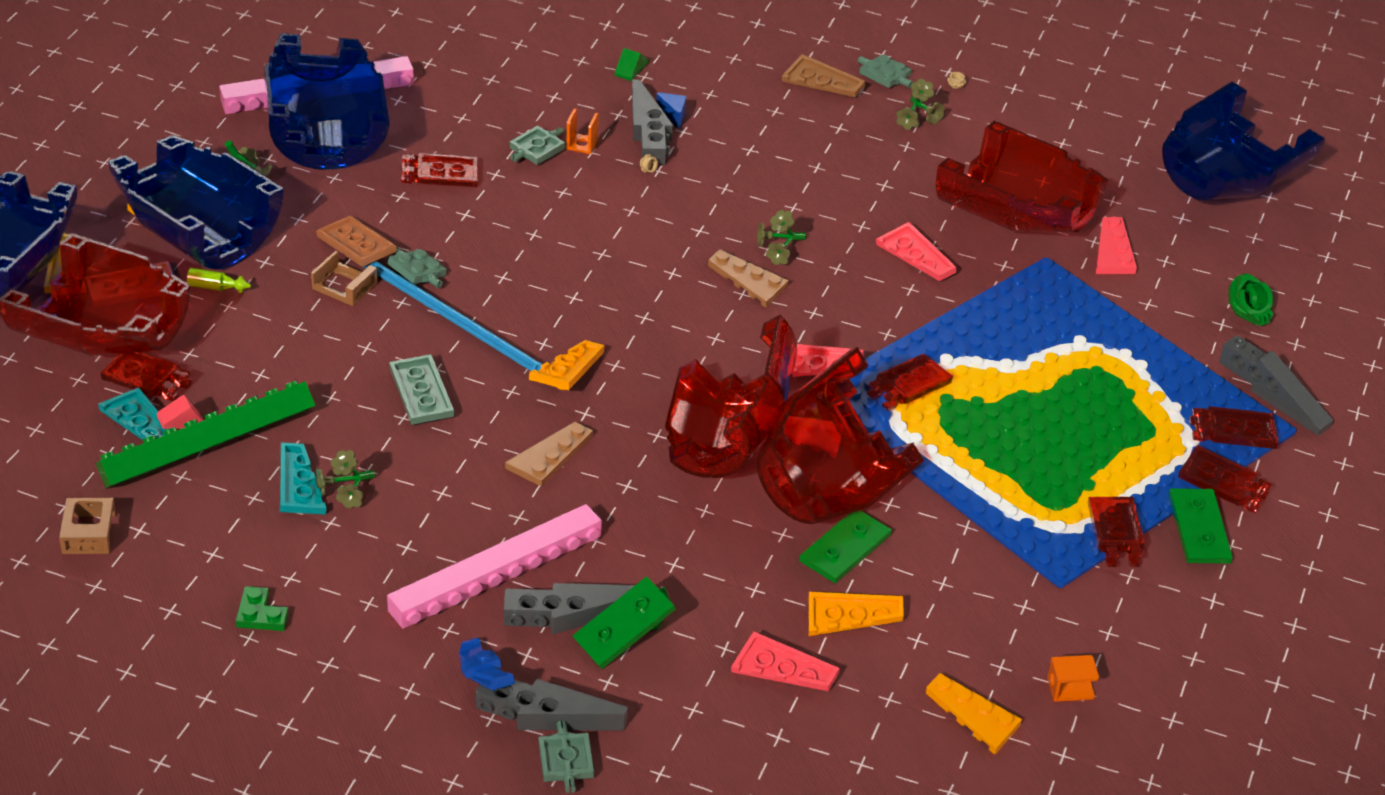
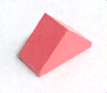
[157,395,203,429]

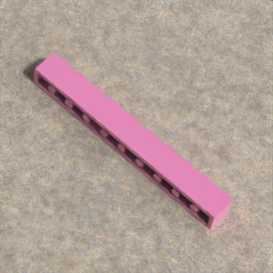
[219,56,414,114]
[387,504,602,629]

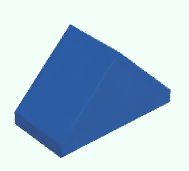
[656,92,687,129]

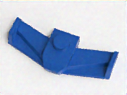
[459,637,515,691]

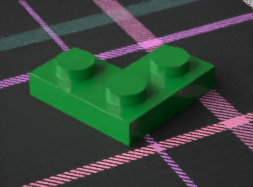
[236,586,288,631]

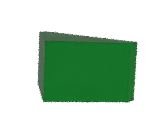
[615,48,648,81]

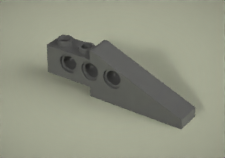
[632,80,673,165]
[1219,335,1333,436]
[504,583,635,634]
[475,679,628,730]

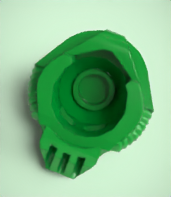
[1228,273,1273,326]

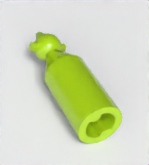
[187,268,251,293]

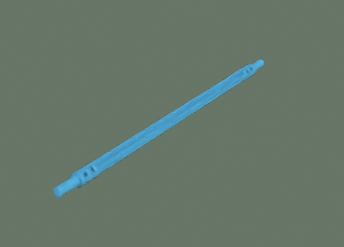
[363,261,542,371]

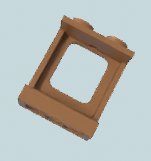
[311,251,378,306]
[59,498,116,554]

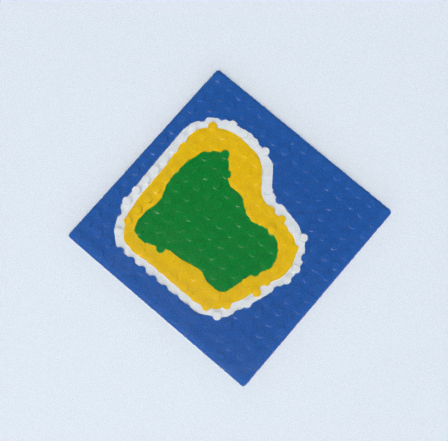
[811,257,1296,588]

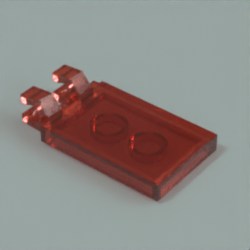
[401,153,478,187]
[100,348,192,401]
[867,353,953,411]
[1189,406,1279,449]
[1178,445,1272,513]
[1087,497,1145,567]

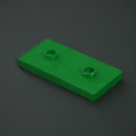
[1168,488,1233,564]
[799,508,892,584]
[572,576,676,670]

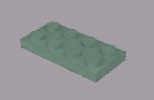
[389,354,454,425]

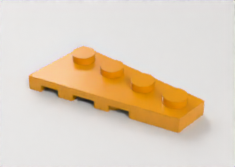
[529,340,604,390]

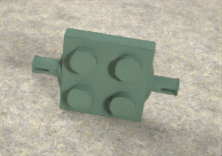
[858,55,913,88]
[510,126,565,165]
[388,246,447,289]
[538,720,594,793]

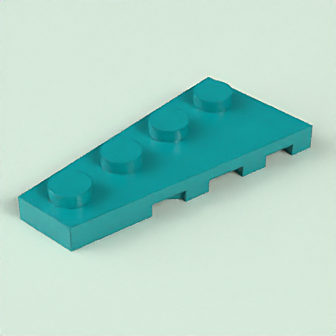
[98,388,168,440]
[280,442,327,515]

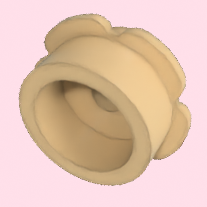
[947,72,966,89]
[640,154,658,173]

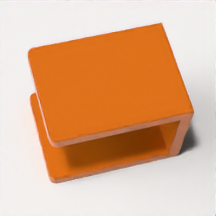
[566,108,599,154]
[1047,655,1099,702]

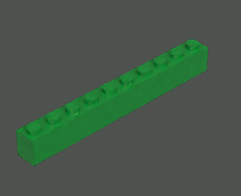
[95,380,316,488]

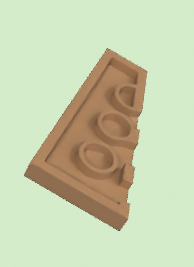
[782,54,865,97]
[708,249,789,308]
[505,422,593,487]

